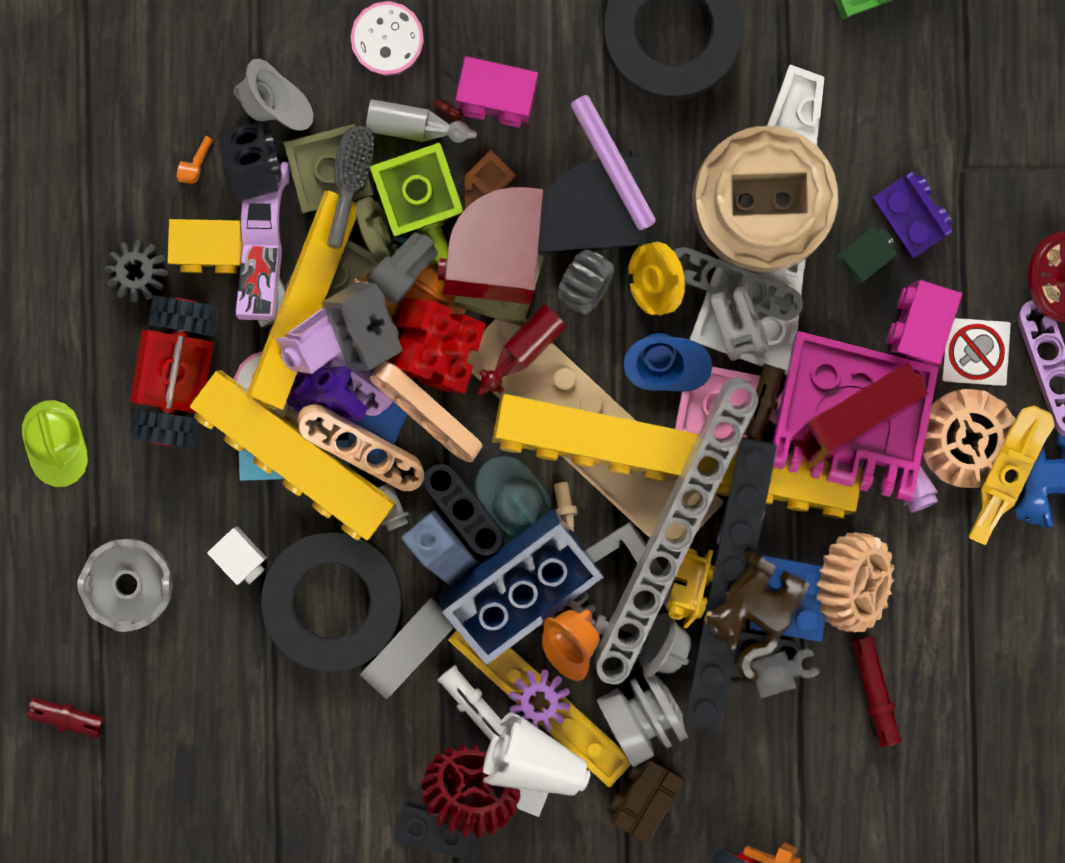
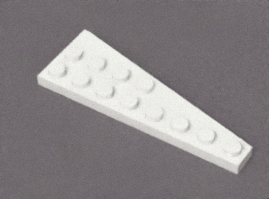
[689,65,824,375]

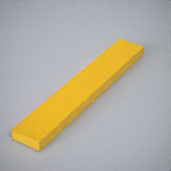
[246,190,357,410]
[448,630,631,788]

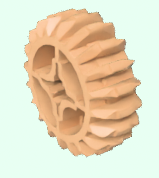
[816,532,894,632]

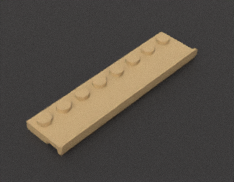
[467,319,724,539]

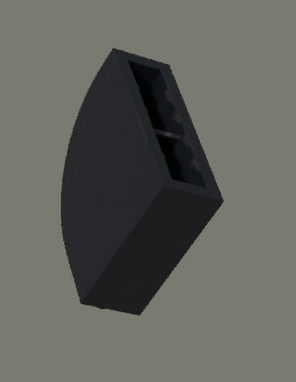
[538,150,646,254]

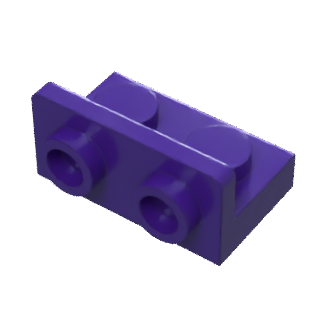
[871,172,953,259]
[286,366,368,422]

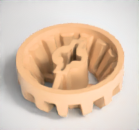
[922,389,1016,488]

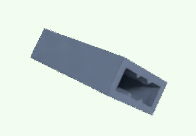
[402,510,480,586]

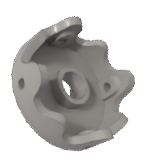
[77,538,173,632]

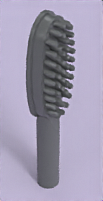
[327,126,374,249]

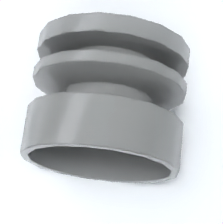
[596,673,688,767]

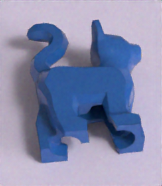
[1014,433,1065,529]

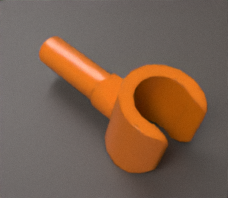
[177,136,213,184]

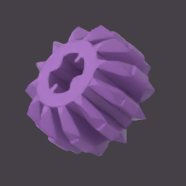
[508,670,570,731]

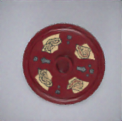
[1028,231,1065,323]

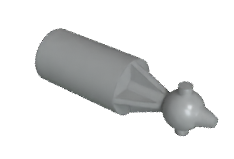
[366,99,477,143]

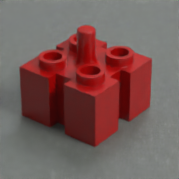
[385,298,486,394]

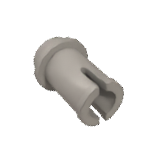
[378,484,409,531]

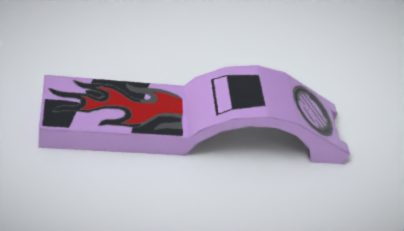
[236,162,290,320]

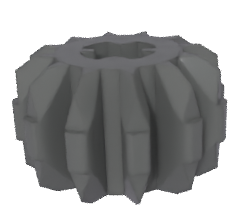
[105,240,168,303]
[558,249,614,314]

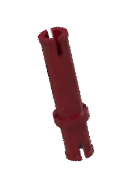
[851,635,902,748]

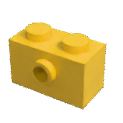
[168,219,243,274]

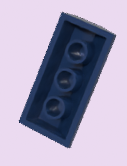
[438,508,604,665]

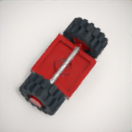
[129,296,218,448]

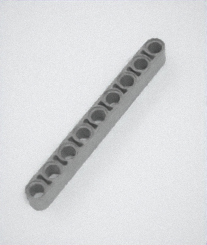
[594,378,758,684]

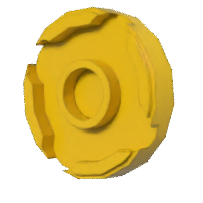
[628,241,685,315]

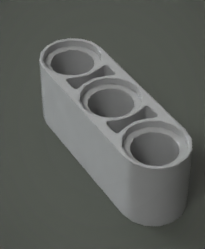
[360,597,454,700]

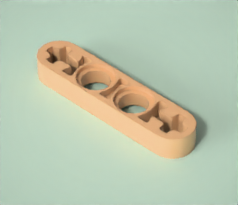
[370,362,483,462]
[297,404,424,491]

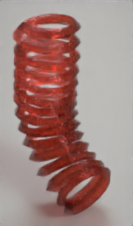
[434,98,465,121]

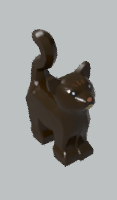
[705,550,810,681]

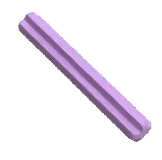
[571,95,655,230]

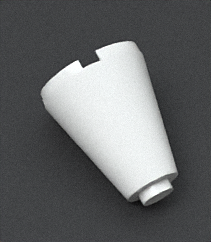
[483,712,590,796]

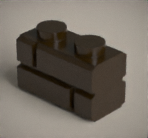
[608,758,686,844]

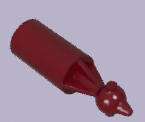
[477,304,568,396]

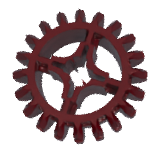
[421,743,521,839]

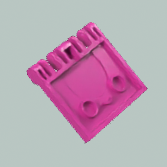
[772,331,939,502]

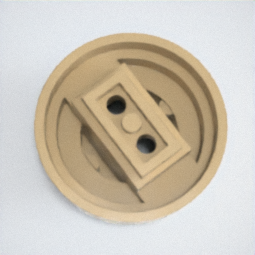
[692,126,838,272]

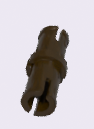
[743,363,786,441]

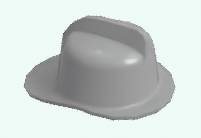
[233,59,313,131]
[638,613,691,677]

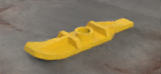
[968,405,1055,545]

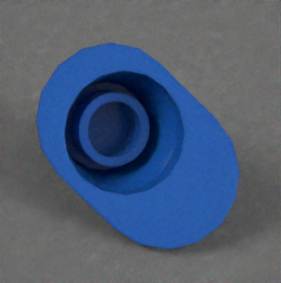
[623,333,713,392]

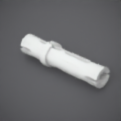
[437,665,506,741]

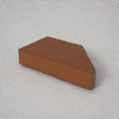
[465,150,517,209]

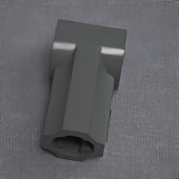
[367,232,439,305]

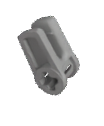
[711,285,768,361]

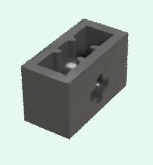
[322,283,403,371]

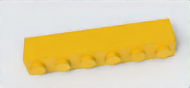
[190,370,397,541]

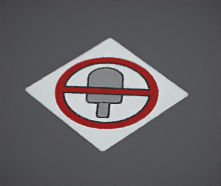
[943,318,1011,386]

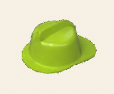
[22,400,88,487]

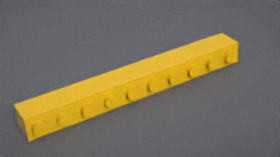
[492,394,862,519]

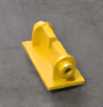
[666,548,715,629]

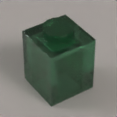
[836,226,897,284]

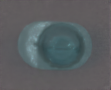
[476,456,552,537]

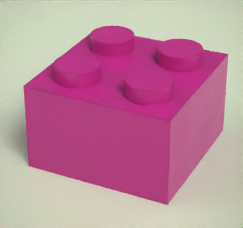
[456,56,538,128]
[886,280,962,366]

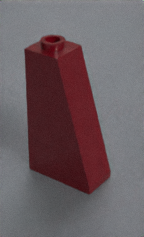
[792,363,929,469]

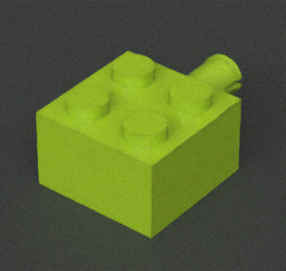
[370,142,463,265]

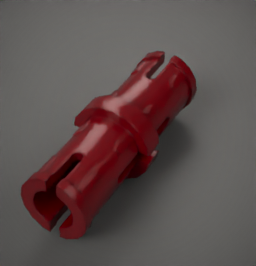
[27,696,104,739]

